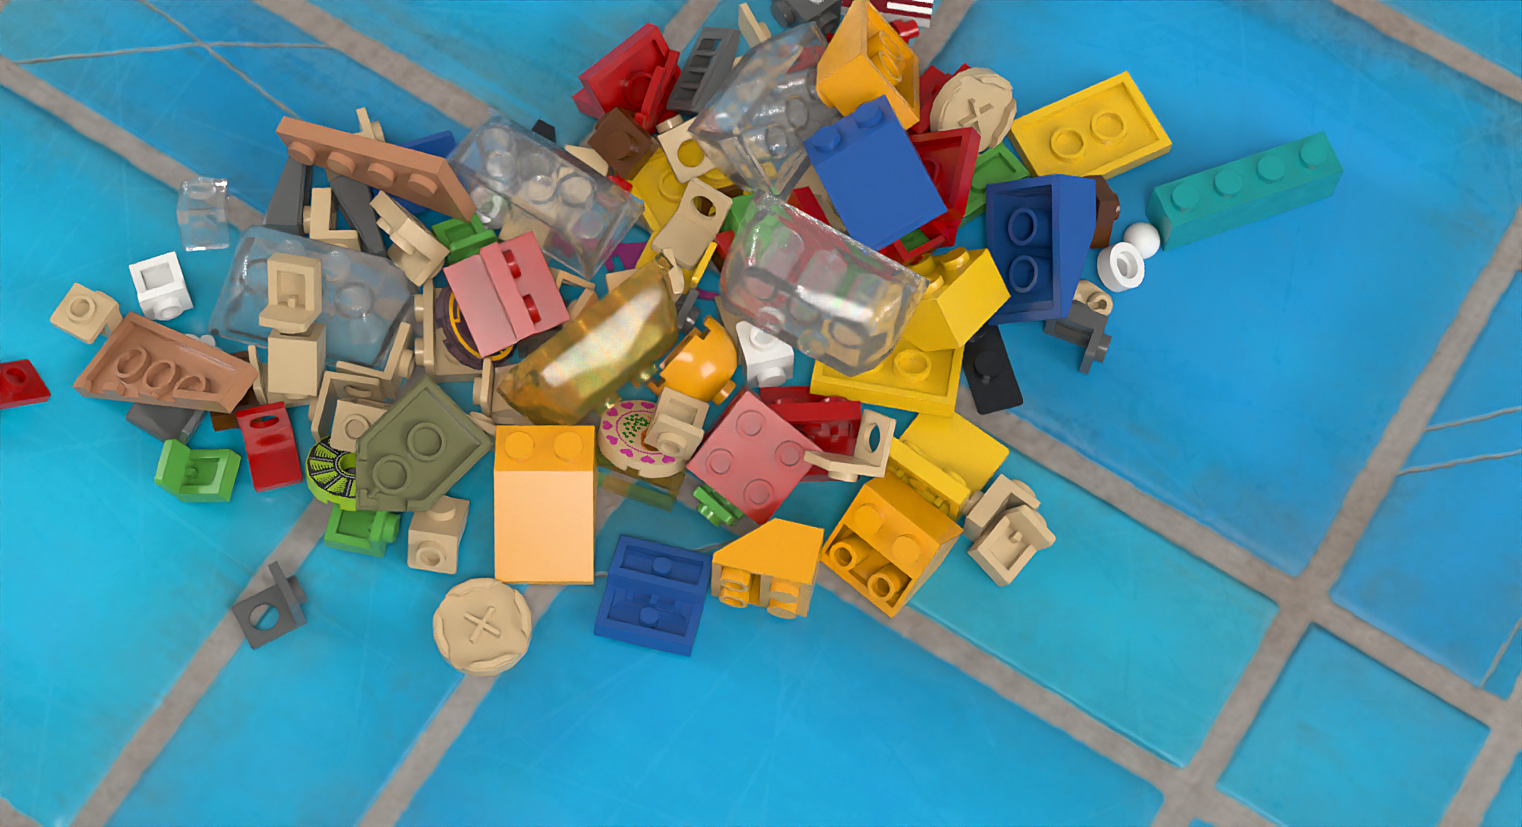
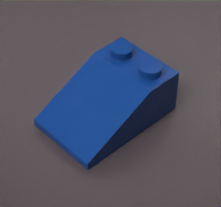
[802,94,948,259]
[986,174,1096,325]

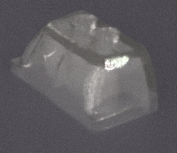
[687,21,844,210]
[445,108,645,281]
[719,188,931,377]
[207,225,420,372]

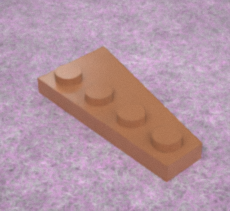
[275,116,477,224]
[72,311,260,413]

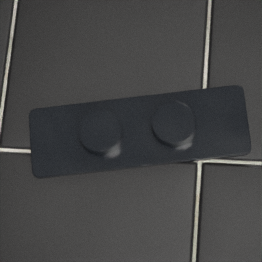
[962,320,1023,415]

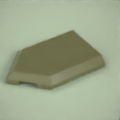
[356,374,495,512]

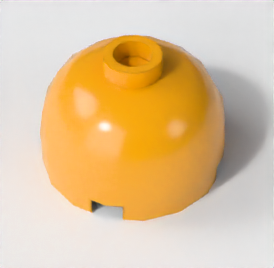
[645,315,738,406]

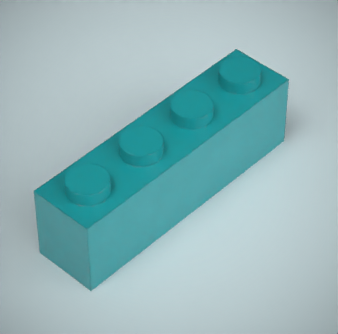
[1145,131,1344,252]

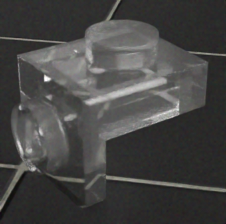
[176,177,230,251]

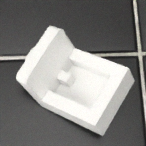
[129,251,194,321]
[736,313,794,389]

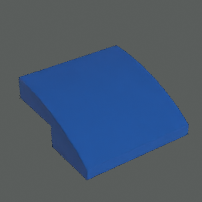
[594,535,713,657]

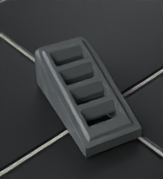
[666,27,741,121]
[262,156,314,246]
[330,175,389,274]

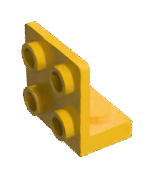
[885,411,1009,523]

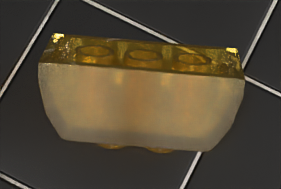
[496,252,678,426]

